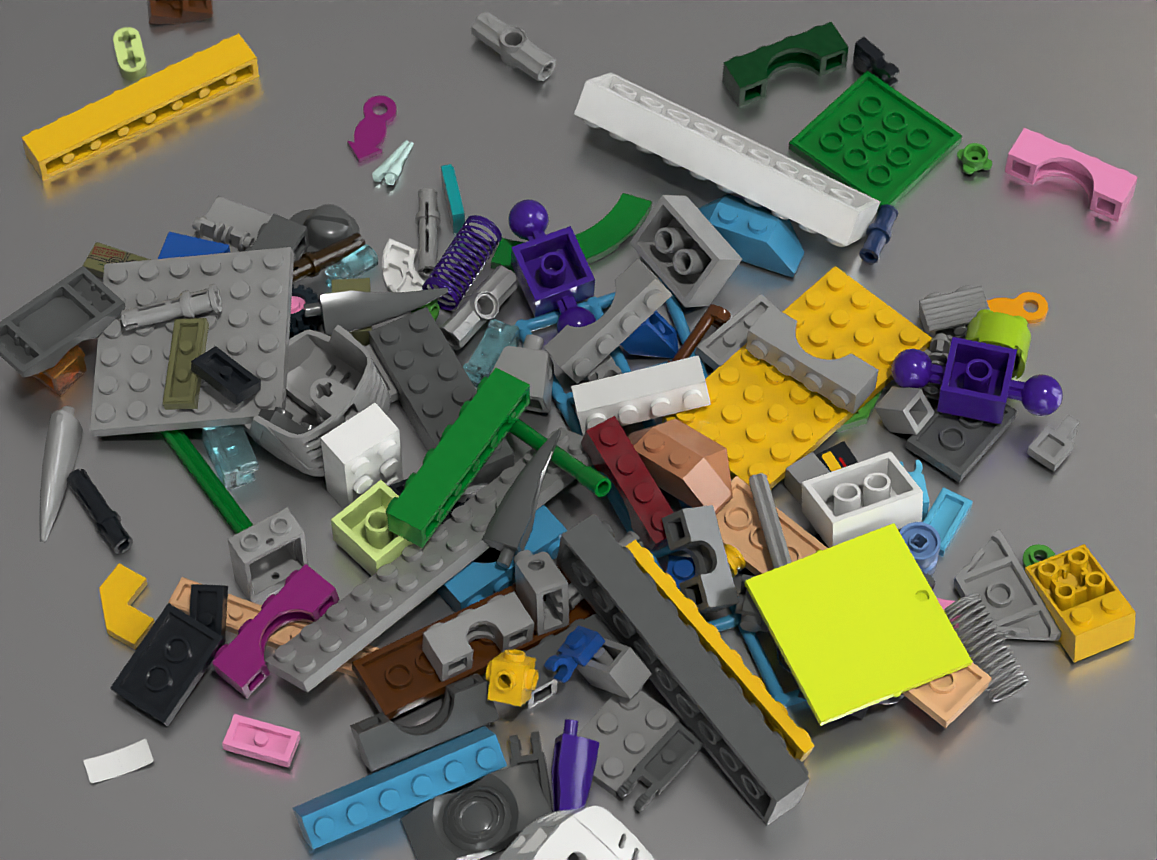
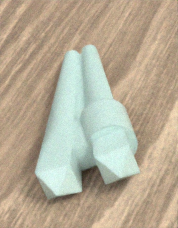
[372,140,414,185]

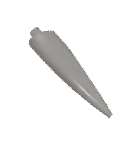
[39,406,83,542]

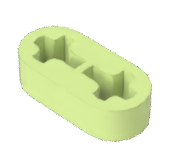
[113,27,147,81]

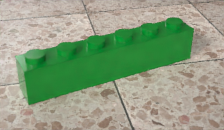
[386,368,530,548]

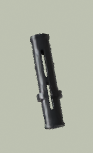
[67,469,133,553]

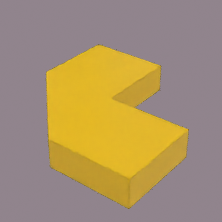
[99,563,155,650]

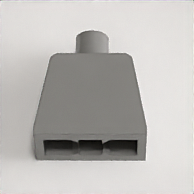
[491,334,554,413]
[513,550,569,636]

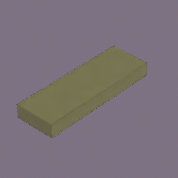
[163,318,209,410]

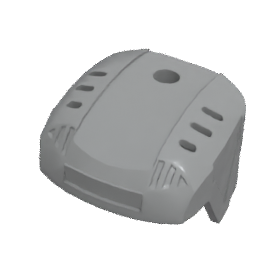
[241,325,391,476]

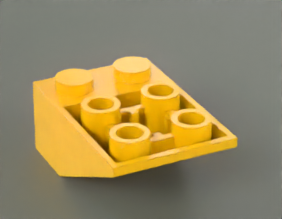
[1025,544,1136,663]

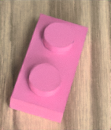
[222,714,301,768]

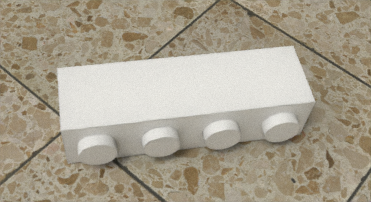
[571,355,711,436]

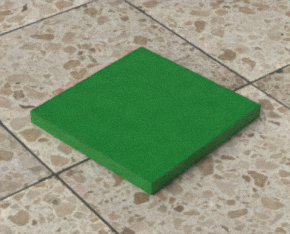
[788,71,963,211]

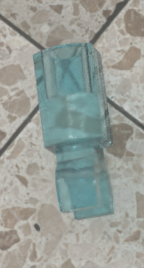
[325,244,378,289]

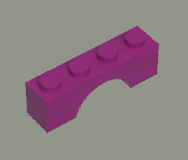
[212,564,340,699]

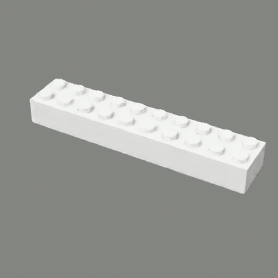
[574,73,880,247]

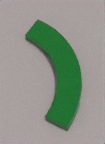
[491,193,652,273]

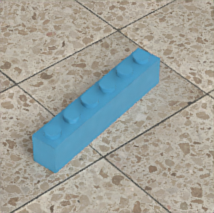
[293,726,507,849]

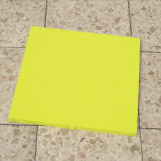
[744,523,973,726]

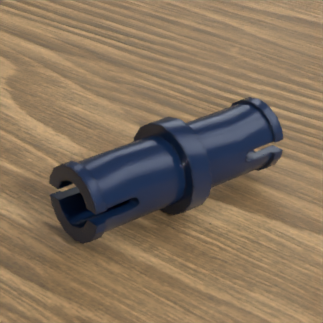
[859,204,899,263]

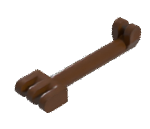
[667,304,731,363]

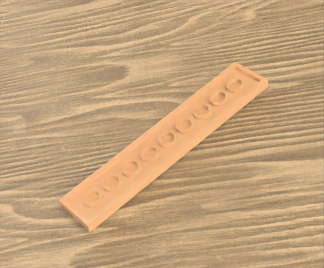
[716,476,992,728]

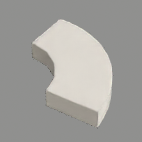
[382,238,431,292]

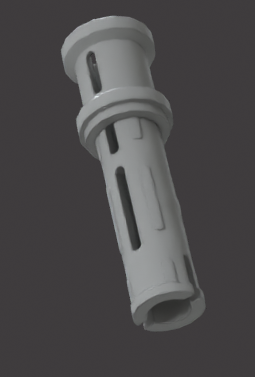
[121,284,222,331]

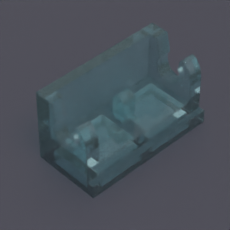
[463,319,519,388]
[202,424,259,492]

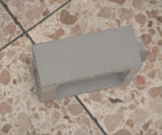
[228,508,309,603]

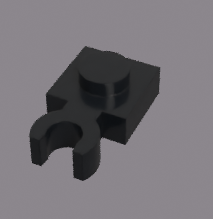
[853,37,900,87]

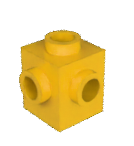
[486,649,539,706]

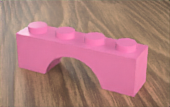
[1005,128,1138,221]

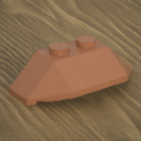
[627,419,733,514]

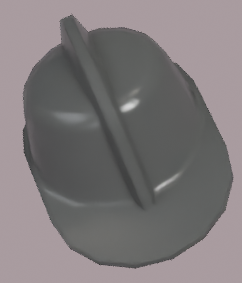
[289,204,360,252]

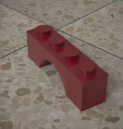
[580,416,674,554]

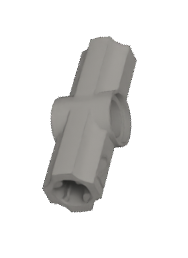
[471,12,556,82]
[440,265,519,350]

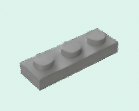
[695,294,782,370]

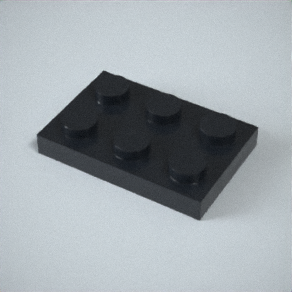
[110,603,226,726]

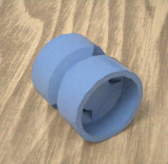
[900,522,941,577]

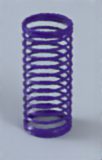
[422,215,502,310]

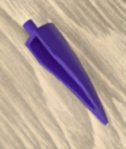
[551,719,599,812]

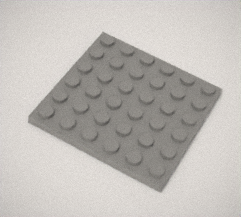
[90,247,294,437]

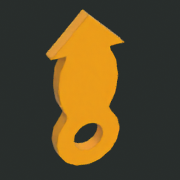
[987,292,1048,324]

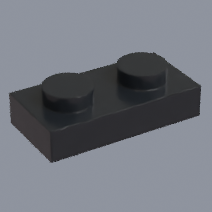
[191,346,261,405]
[190,584,228,644]

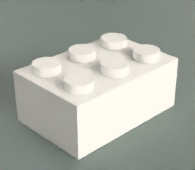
[321,403,403,509]
[802,451,923,548]

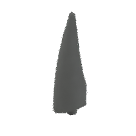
[303,288,448,336]
[482,430,561,568]

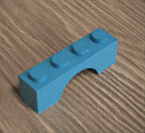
[437,504,567,612]

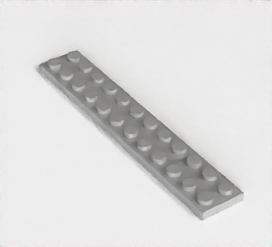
[264,427,593,692]

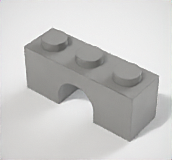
[422,591,534,682]

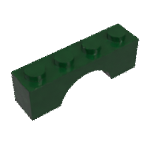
[722,22,849,107]

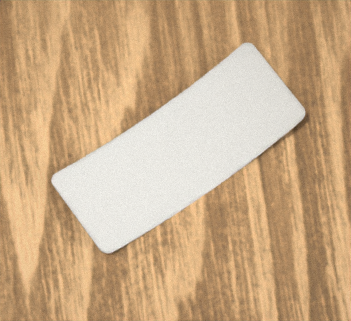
[84,739,153,783]

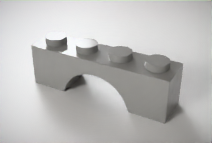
[544,258,672,384]
[746,305,878,414]

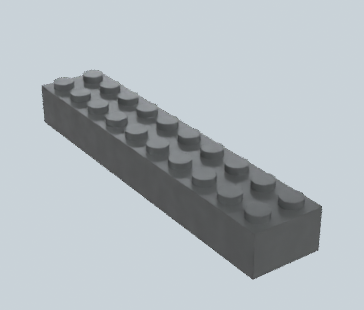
[556,513,810,826]

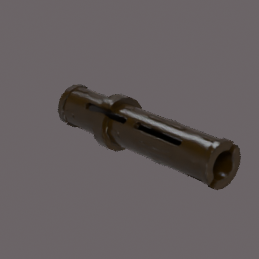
[292,233,366,284]

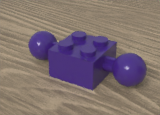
[508,199,597,333]
[891,337,1063,424]

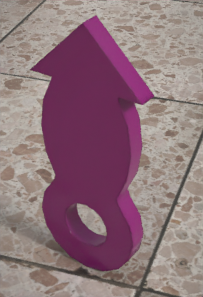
[347,95,397,163]

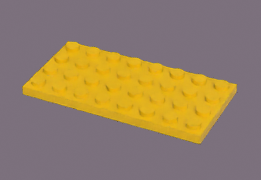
[662,266,932,490]

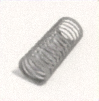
[944,593,1029,702]

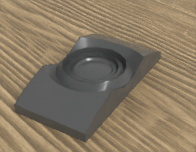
[0,266,125,377]
[401,763,551,860]

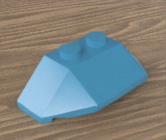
[698,194,804,278]

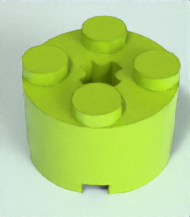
[965,309,1031,380]

